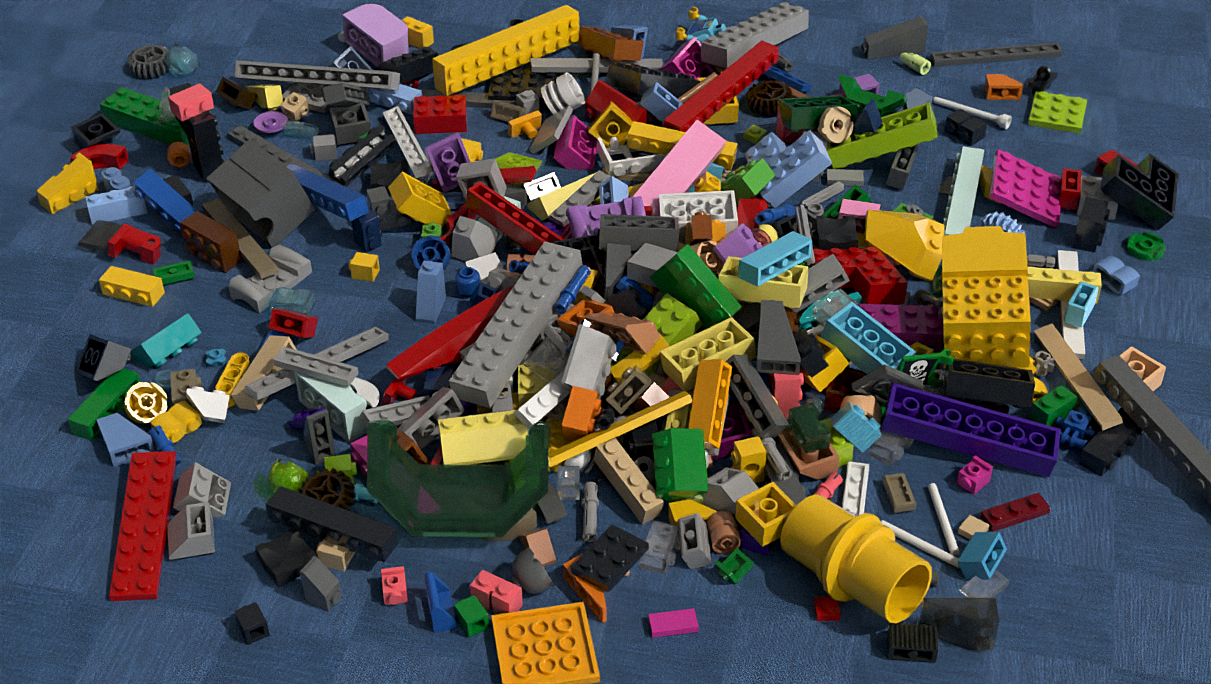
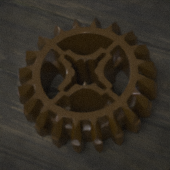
[747,80,793,116]
[298,468,356,512]

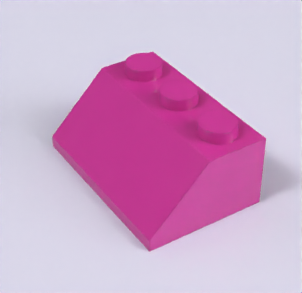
[660,37,713,80]
[554,116,597,170]

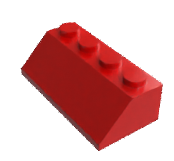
[585,80,646,144]

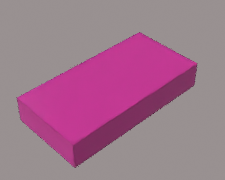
[648,608,699,638]

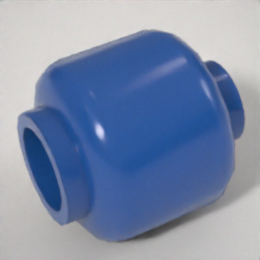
[455,267,481,296]

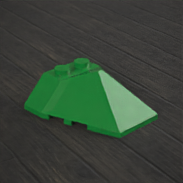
[838,74,907,117]

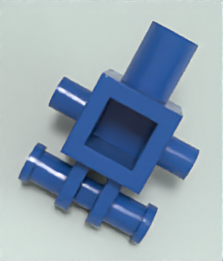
[1056,406,1096,450]

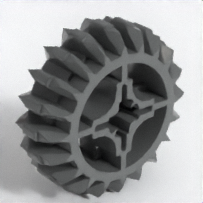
[127,44,174,79]

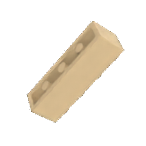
[231,335,297,410]
[594,438,664,525]

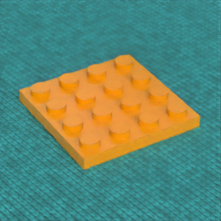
[491,602,600,684]

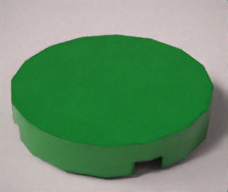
[1126,232,1166,261]

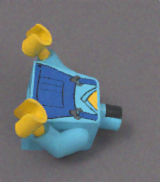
[675,7,726,43]

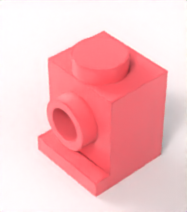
[381,566,408,605]

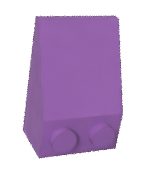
[425,132,470,193]

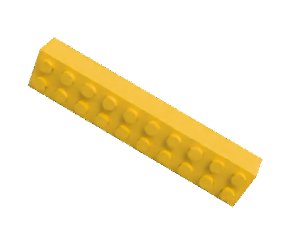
[432,5,579,96]

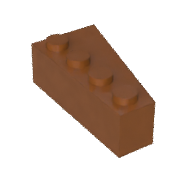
[578,26,644,62]

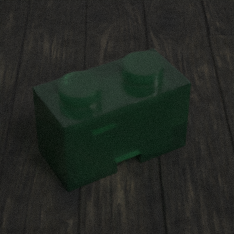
[787,402,831,454]

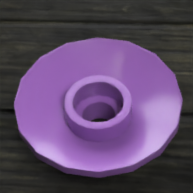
[254,111,288,133]

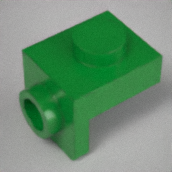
[715,548,755,584]

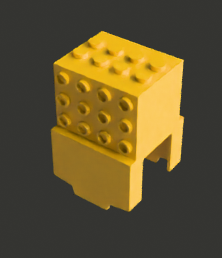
[942,226,1031,368]

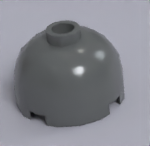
[511,547,554,594]

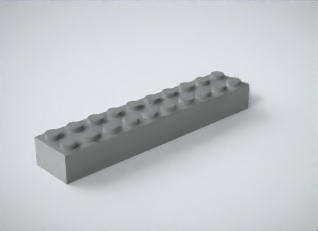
[449,242,583,408]

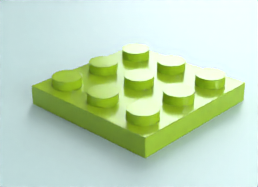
[1028,91,1088,134]

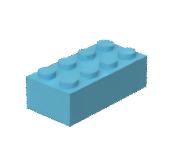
[820,302,916,374]

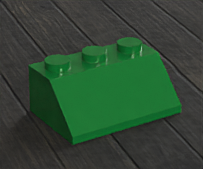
[652,428,709,503]

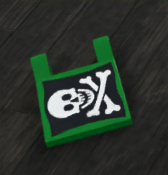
[897,349,955,388]

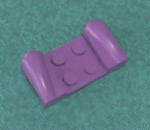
[565,196,646,238]

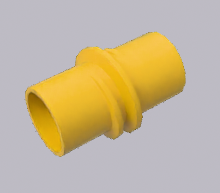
[780,494,932,623]

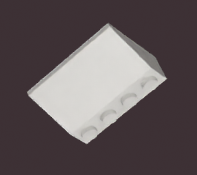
[659,190,738,243]

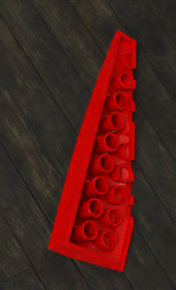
[386,283,516,380]

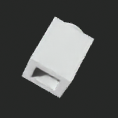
[186,386,230,423]

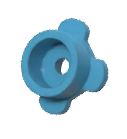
[206,349,226,367]

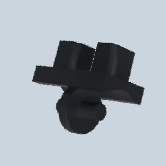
[1028,66,1058,95]

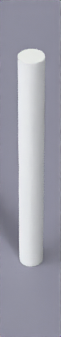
[928,483,959,555]
[881,520,959,568]

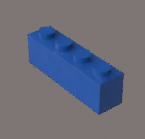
[133,169,199,234]

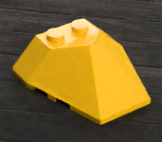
[864,209,944,282]

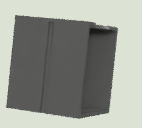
[207,139,315,248]

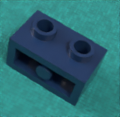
[352,207,382,253]

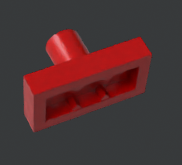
[382,377,417,406]

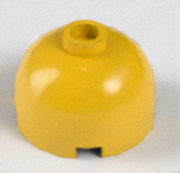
[124,382,167,424]

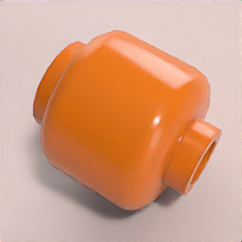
[167,142,191,168]

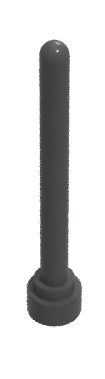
[914,289,943,308]

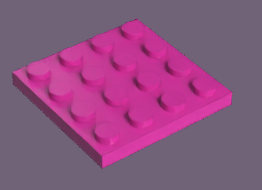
[989,149,1061,228]

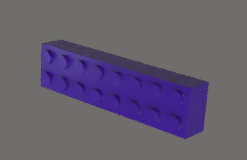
[881,383,1061,477]

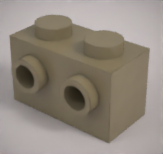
[606,365,651,414]
[170,369,203,409]

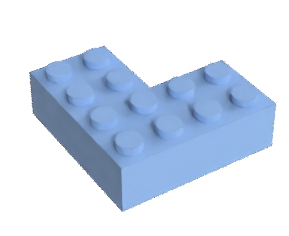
[745,130,832,208]

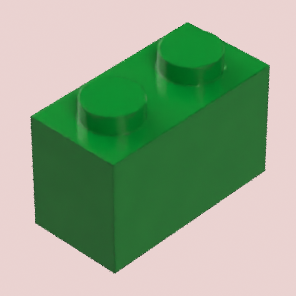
[1029,385,1077,427]

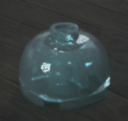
[166,44,201,77]

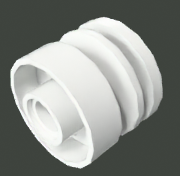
[541,72,585,115]

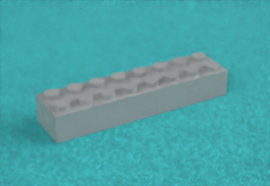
[701,2,809,68]

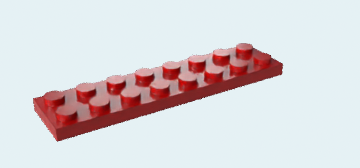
[109,451,177,602]

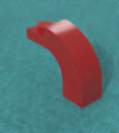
[70,144,129,170]

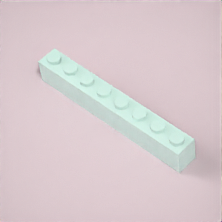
[943,146,984,236]

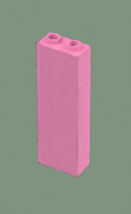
[633,120,726,216]

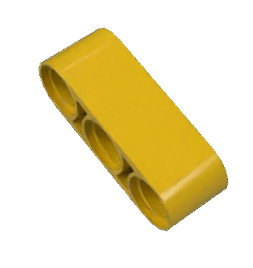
[215,353,250,408]

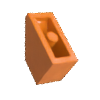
[984,74,1023,100]

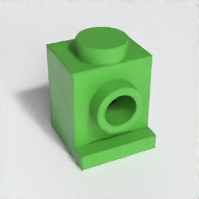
[421,222,442,239]

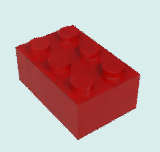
[413,95,467,134]

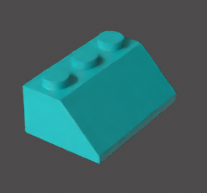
[130,313,202,368]

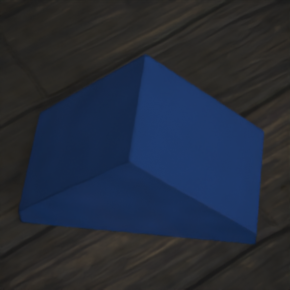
[852,99,882,133]

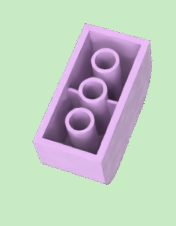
[342,4,409,66]

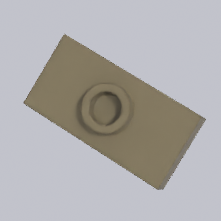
[490,100,526,122]
[882,473,917,513]

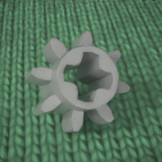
[1030,351,1055,377]

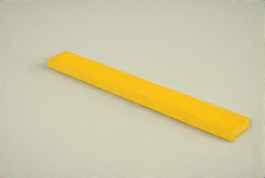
[528,391,693,474]

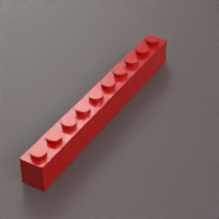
[663,40,779,132]
[465,181,603,298]

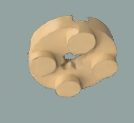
[818,107,853,143]

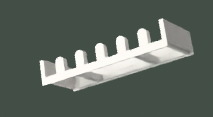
[596,137,666,177]

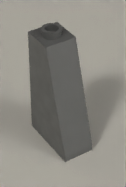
[861,16,928,59]
[757,300,801,375]

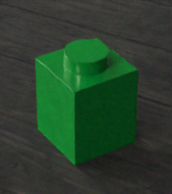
[454,595,489,638]

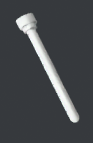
[932,97,1012,129]

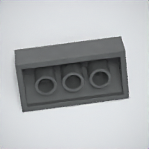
[599,214,679,253]

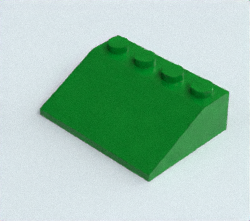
[649,244,742,333]

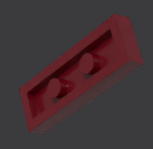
[980,492,1051,532]

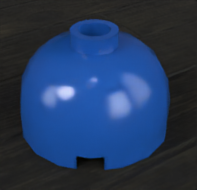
[411,235,451,270]

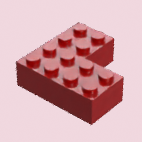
[804,246,908,305]

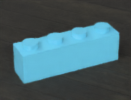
[739,231,812,287]

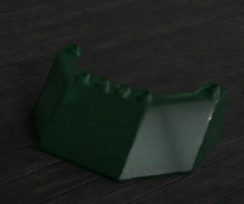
[367,420,551,537]

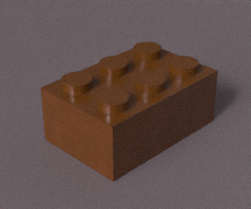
[180,211,242,273]

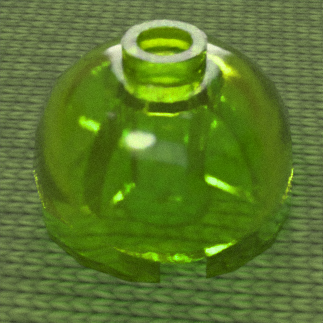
[268,458,308,494]

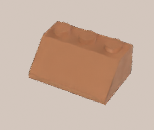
[585,312,661,355]
[777,411,839,480]

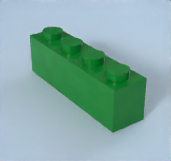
[67,368,140,441]

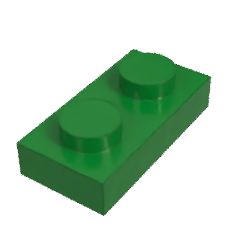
[152,260,195,285]

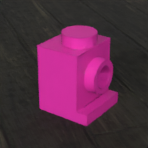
[957,455,993,495]

